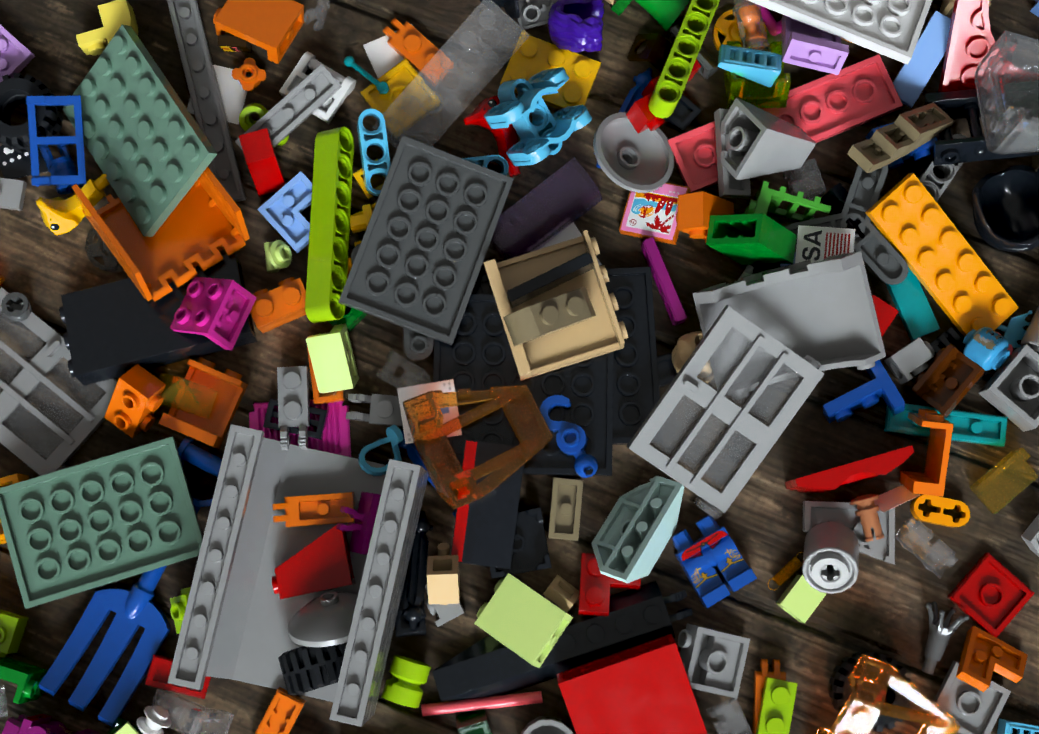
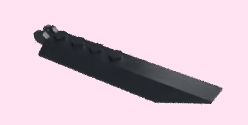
[432,581,694,701]

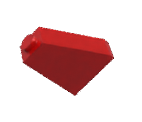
[272,525,356,599]

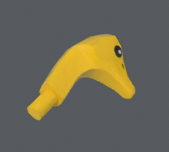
[36,174,110,236]

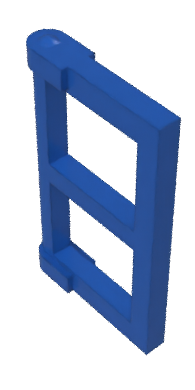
[26,95,86,187]

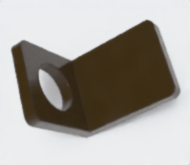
[627,33,673,71]

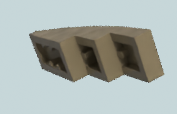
[847,102,954,174]

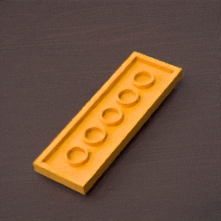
[865,173,1019,338]

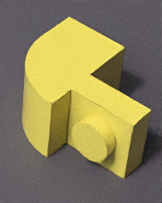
[76,0,138,56]

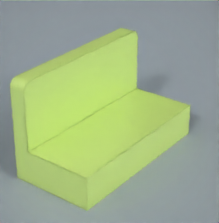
[306,323,359,393]

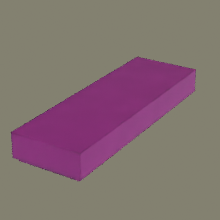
[641,237,687,326]

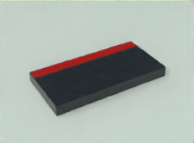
[450,440,526,569]

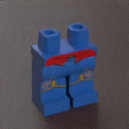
[671,515,757,608]

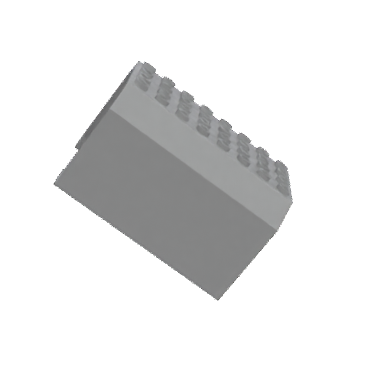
[168,424,429,727]

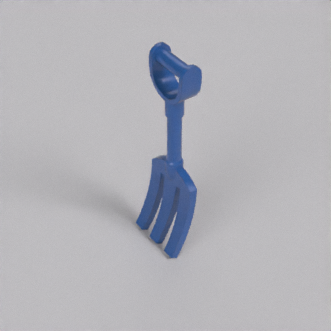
[39,436,222,727]

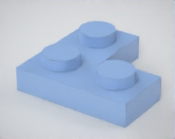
[257,171,312,254]

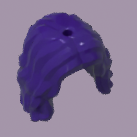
[548,0,604,53]

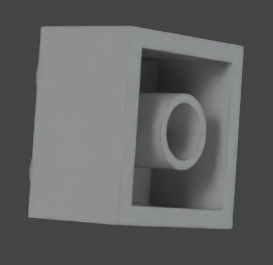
[978,344,1039,432]

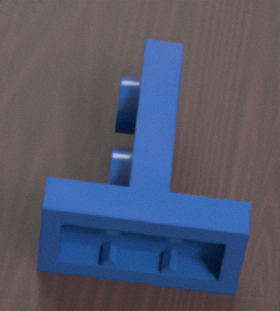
[823,360,905,423]

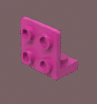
[170,277,257,350]

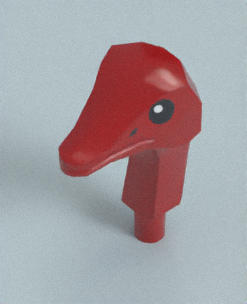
[463,95,521,177]

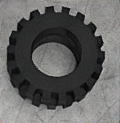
[0,73,63,153]
[278,642,347,695]
[829,651,913,732]

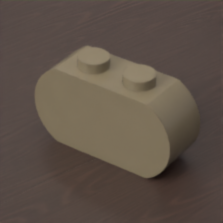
[503,287,596,346]

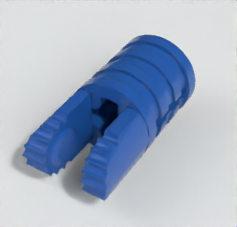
[39,145,83,195]

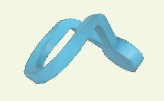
[358,425,403,476]

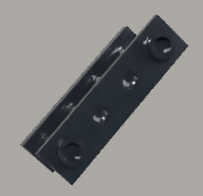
[924,82,1039,165]

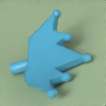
[997,310,1033,348]

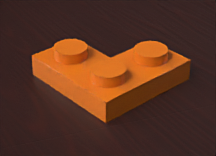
[956,625,1028,692]

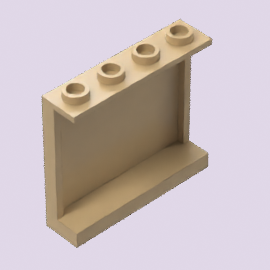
[483,230,628,381]

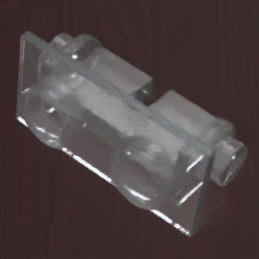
[895,517,958,579]

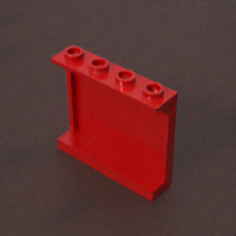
[556,634,707,734]

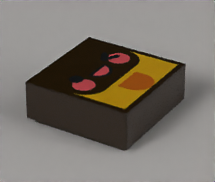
[218,34,252,53]

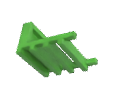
[744,181,831,222]

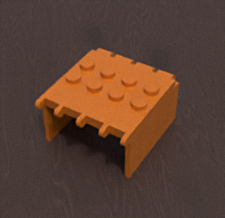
[72,167,250,302]

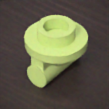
[264,240,292,273]

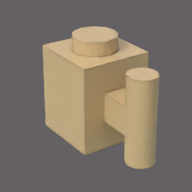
[426,543,460,605]

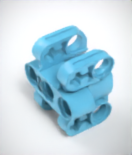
[484,67,592,166]

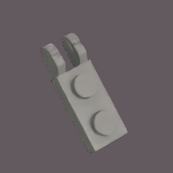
[277,366,310,450]
[346,394,403,427]

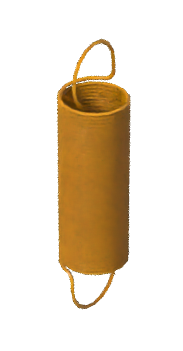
[768,552,803,590]

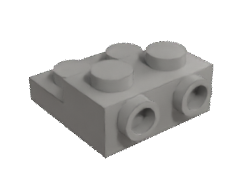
[678,623,750,699]

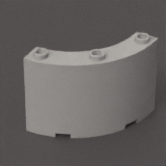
[692,251,886,399]

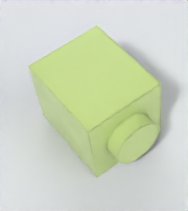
[775,575,826,623]

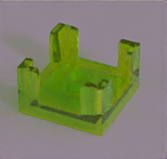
[723,41,791,108]

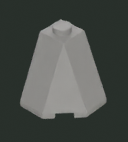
[721,98,817,180]

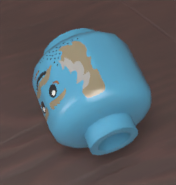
[963,327,1010,371]

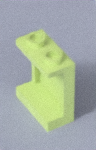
[474,573,573,668]

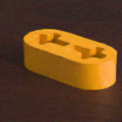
[910,495,970,527]

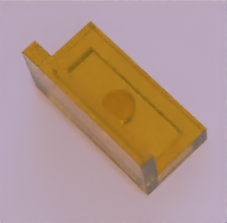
[969,447,1038,514]

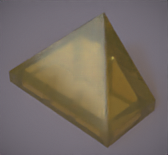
[159,373,218,419]

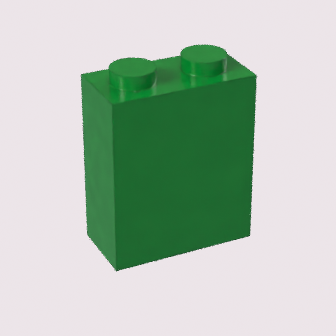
[706,213,797,265]

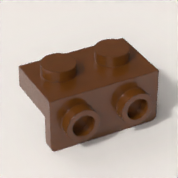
[912,344,985,418]

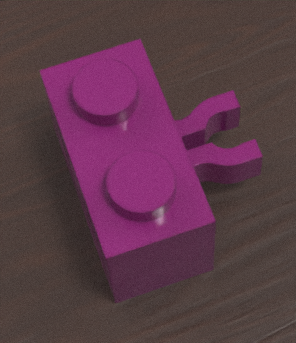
[336,492,381,555]

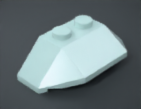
[591,475,684,583]

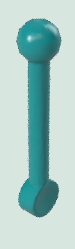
[344,56,389,94]

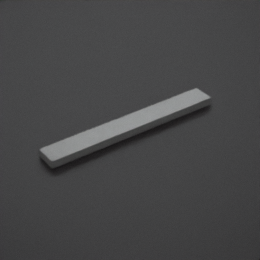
[167,0,246,203]

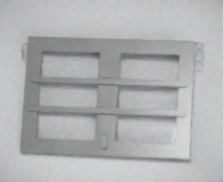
[0,287,117,476]
[627,305,824,520]

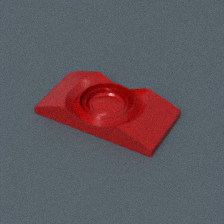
[785,445,914,493]

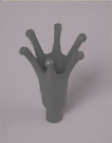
[921,602,970,675]

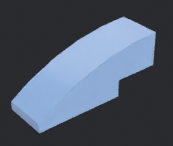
[893,11,951,108]

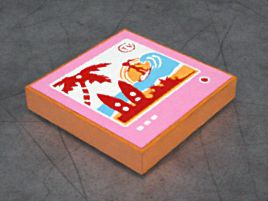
[619,183,691,245]

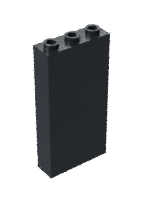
[59,252,257,386]

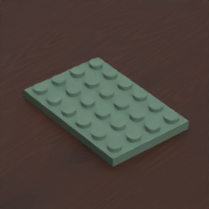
[62,24,217,237]
[0,436,203,609]

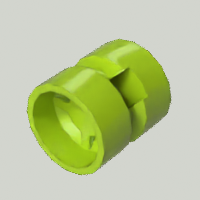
[381,655,432,708]

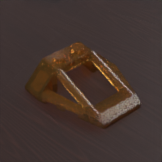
[403,385,553,510]
[816,654,961,734]

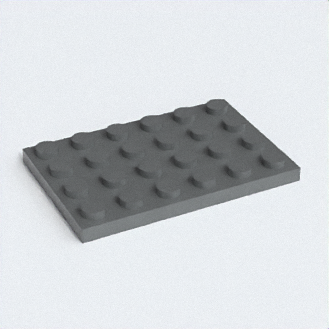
[338,135,514,345]

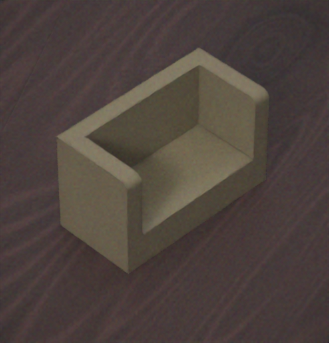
[548,477,584,541]

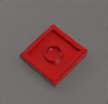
[947,553,1035,638]

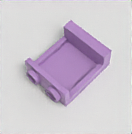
[782,15,849,75]

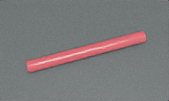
[421,691,543,717]

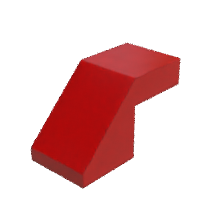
[239,128,286,197]

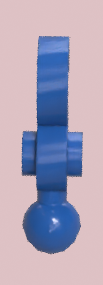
[539,395,598,478]

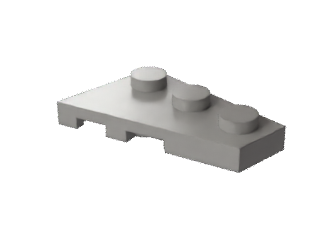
[803,501,895,564]

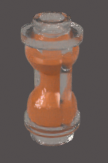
[732,0,772,52]

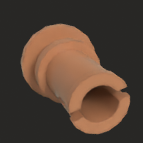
[849,494,885,542]

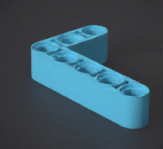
[357,108,509,196]

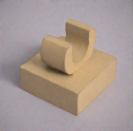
[543,574,579,613]

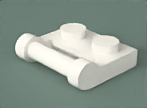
[279,51,356,124]

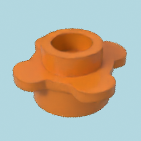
[232,58,267,92]

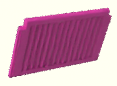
[249,399,351,457]

